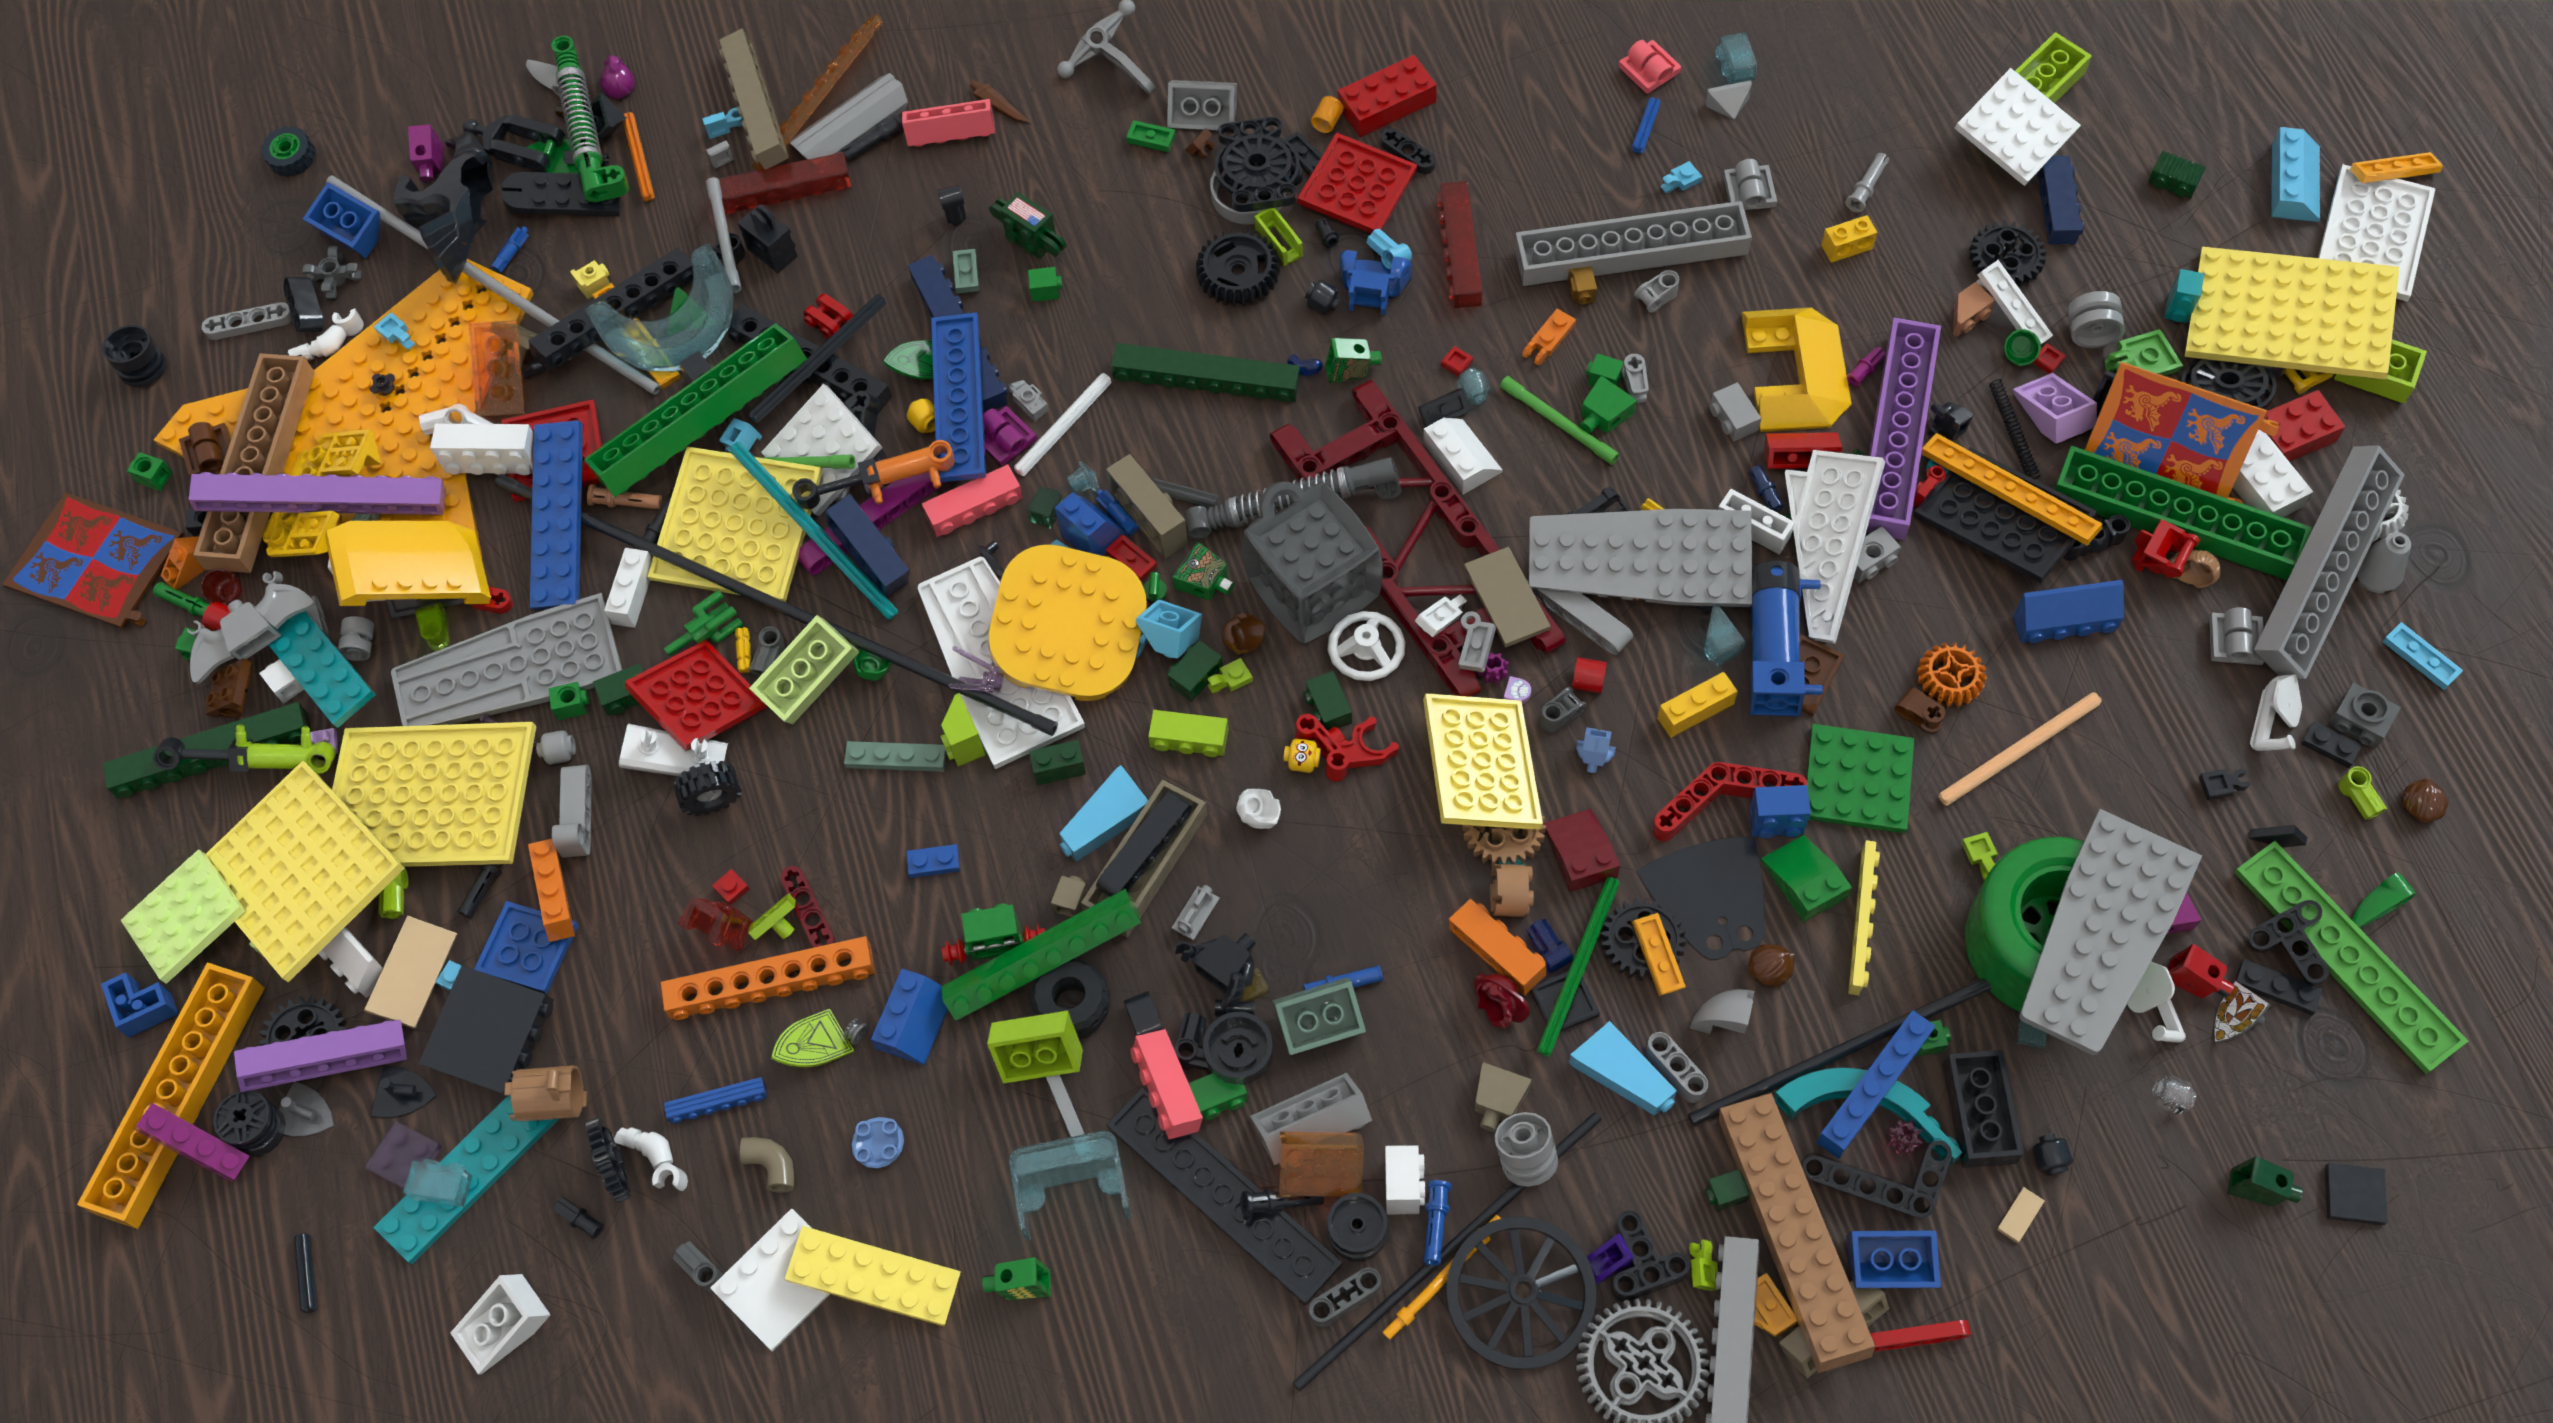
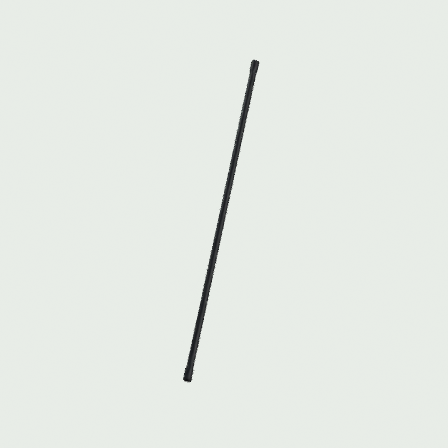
[495,474,1058,736]

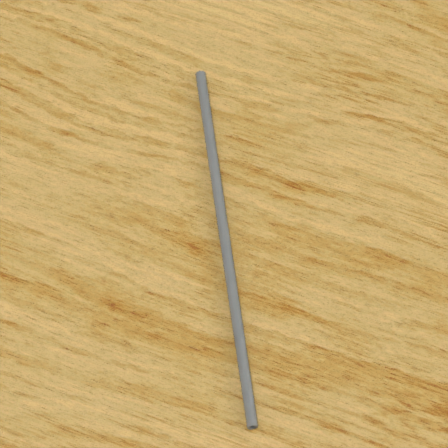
[326,175,661,395]

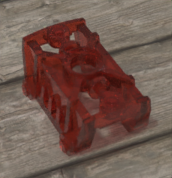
[678,897,753,951]

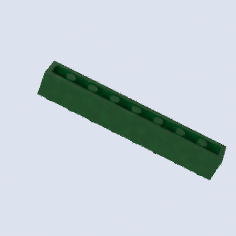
[1111,343,1300,402]
[102,702,311,799]

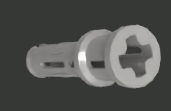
[1845,153,1889,213]

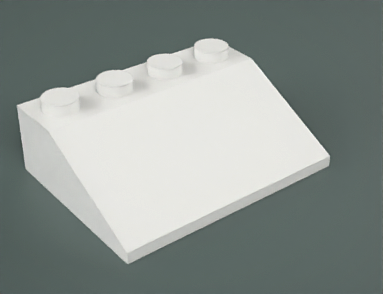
[711,1209,830,1352]

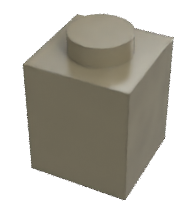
[1051,876,1088,918]

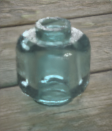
[1457,368,1491,405]

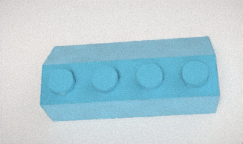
[2271,127,2320,222]

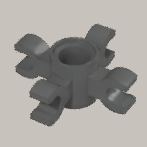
[302,246,362,299]

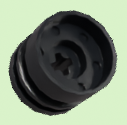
[102,325,167,387]
[213,1090,286,1156]

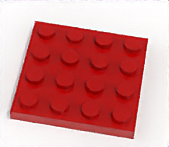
[1297,133,1417,234]
[501,399,602,502]
[625,640,767,751]

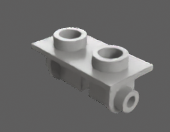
[1172,885,1220,940]

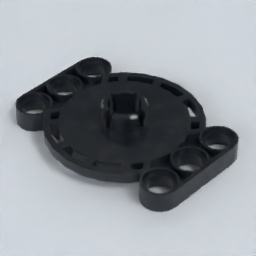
[1215,117,1300,212]
[2181,358,2286,409]

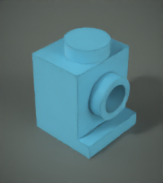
[719,418,762,453]

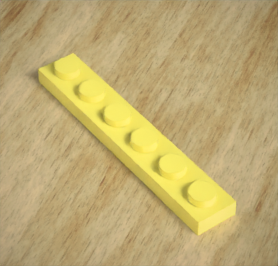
[1848,840,1880,996]

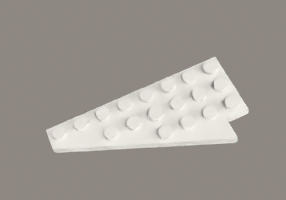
[1785,450,1885,644]

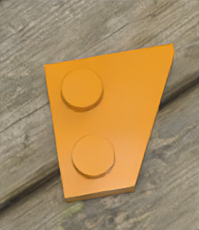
[1755,1273,1798,1337]

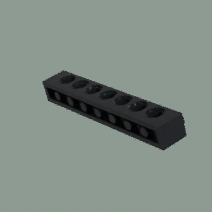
[528,248,697,371]
[724,304,892,410]

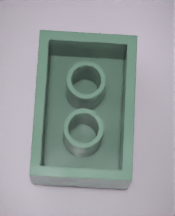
[1272,977,1366,1055]

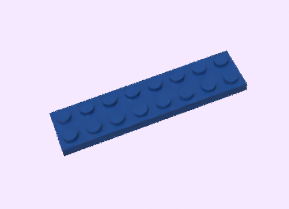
[931,313,986,482]
[530,420,583,610]

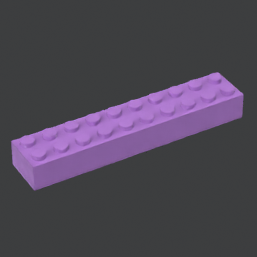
[1866,318,1941,540]

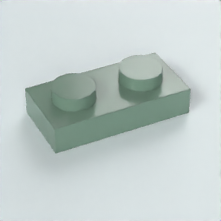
[953,249,979,294]

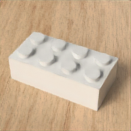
[430,424,534,475]
[2233,430,2313,517]

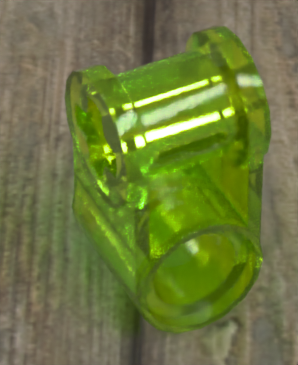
[415,602,450,651]

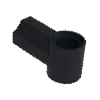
[938,184,966,226]

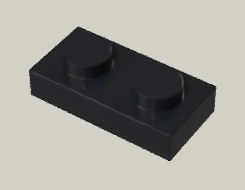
[1418,388,1470,428]
[2301,721,2362,768]

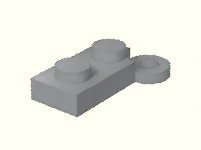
[1458,611,1496,672]

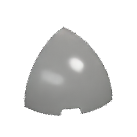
[1690,989,1754,1034]

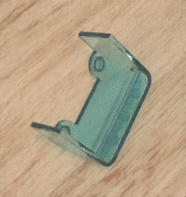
[1009,1131,1132,1240]

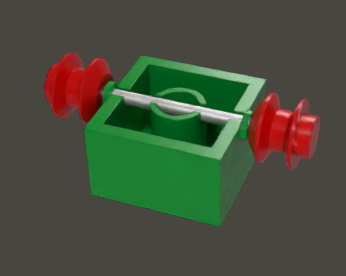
[941,903,1045,966]

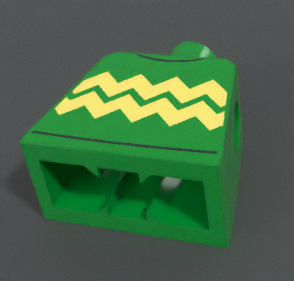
[982,1257,1051,1300]

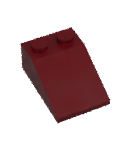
[1543,809,1620,893]

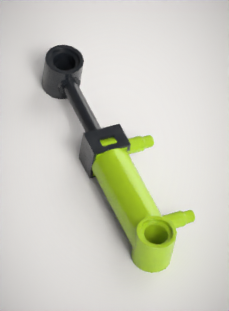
[153,724,336,774]

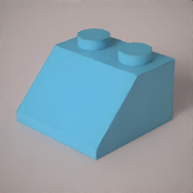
[1136,599,1202,658]

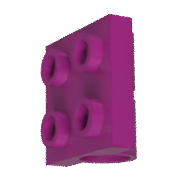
[983,406,1037,467]

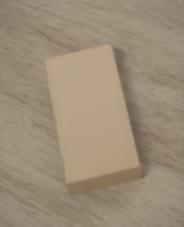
[1997,1187,2045,1243]

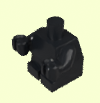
[1928,402,1974,441]

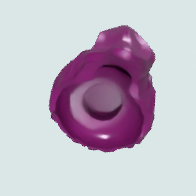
[600,55,635,99]

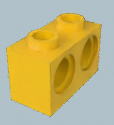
[1821,215,1877,263]

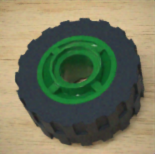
[261,126,316,177]

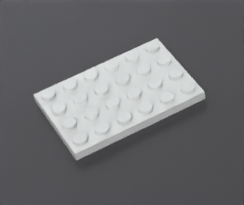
[2318,164,2435,301]

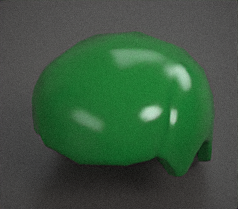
[2004,329,2041,366]
[853,649,891,681]

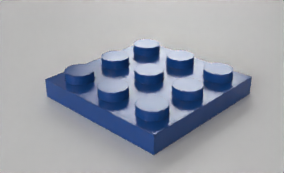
[474,901,579,994]

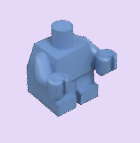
[1576,727,1616,773]

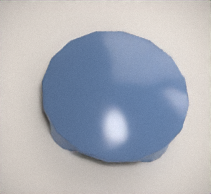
[851,1117,904,1169]

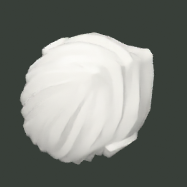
[1236,789,1281,829]

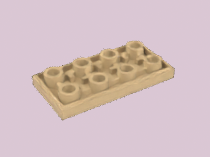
[364,916,457,1029]

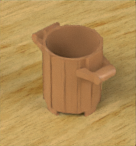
[505,1065,587,1122]

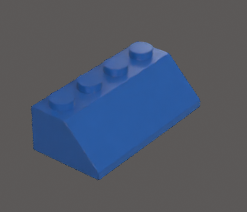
[2013,580,2124,643]

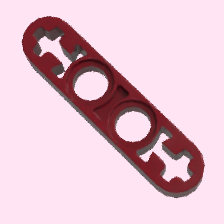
[780,866,836,948]

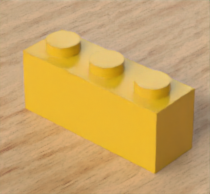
[1657,672,1738,738]

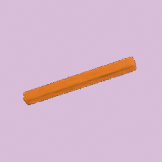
[623,112,655,202]

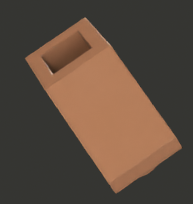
[1953,282,1995,337]

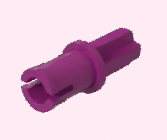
[1847,347,1886,386]

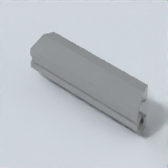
[790,73,908,170]

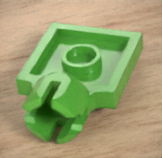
[2105,329,2183,376]

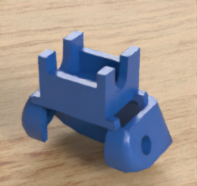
[1339,250,1412,316]

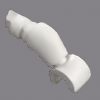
[288,308,364,361]
[614,1127,688,1191]

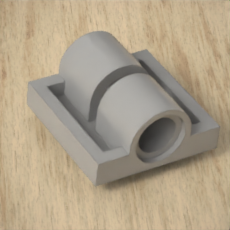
[1723,159,1777,210]
[2209,607,2265,665]

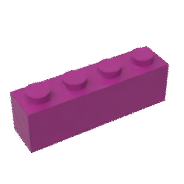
[134,1103,249,1183]

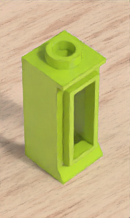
[1254,208,1303,266]

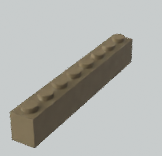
[719,29,789,170]

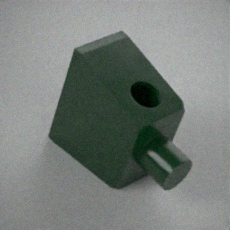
[2227,1156,2303,1206]

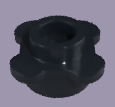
[370,373,395,396]

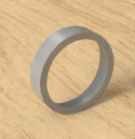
[1210,161,1286,224]

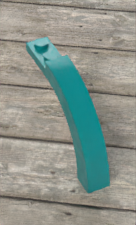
[1773,1068,1963,1167]

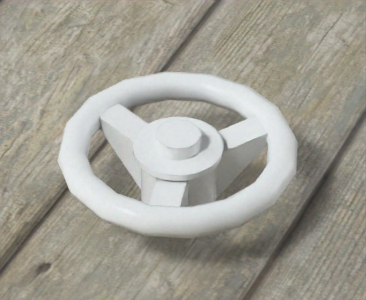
[1327,611,1406,681]

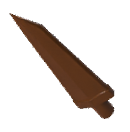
[970,80,1030,123]

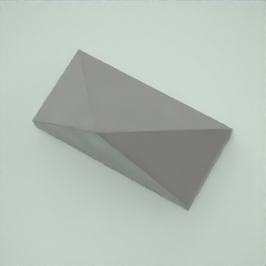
[1705,80,1752,119]

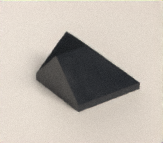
[584,93,627,146]

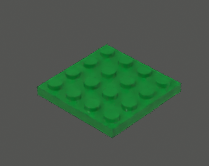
[1806,724,1914,834]

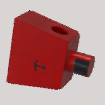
[2167,944,2234,998]

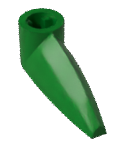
[2352,872,2417,929]

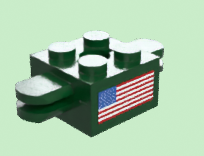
[989,192,1066,259]

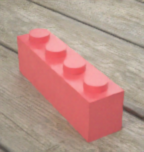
[902,99,995,147]
[921,465,1023,537]
[1131,1029,1203,1139]

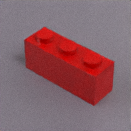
[1764,432,1842,469]

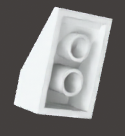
[451,1274,550,1375]

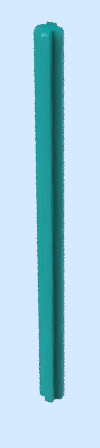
[730,442,898,620]

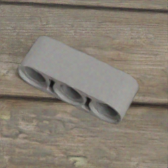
[1646,1032,1708,1103]

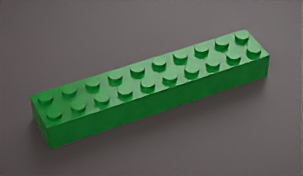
[584,323,807,497]
[2054,446,2312,580]

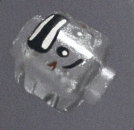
[2152,1074,2197,1114]

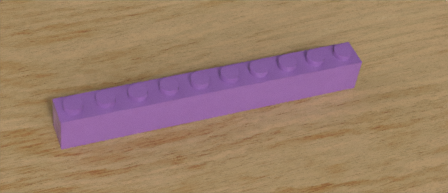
[189,472,446,515]

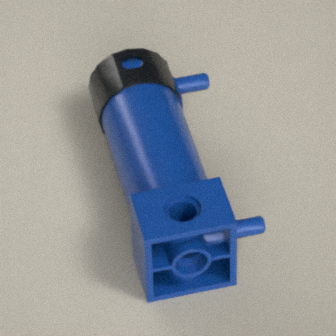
[1749,561,1823,716]

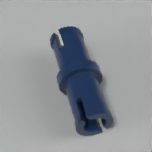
[1748,465,1784,512]

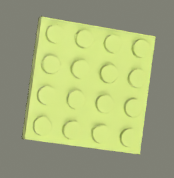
[121,849,246,984]

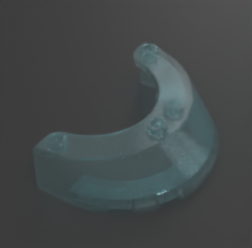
[585,243,734,372]

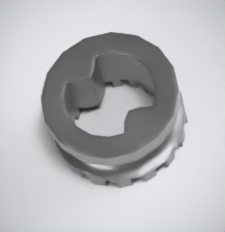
[843,1018,868,1045]

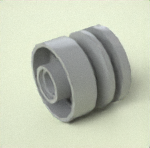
[1495,1112,1559,1187]

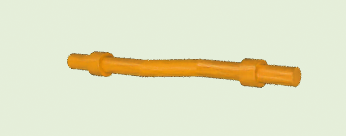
[1382,1215,1501,1340]

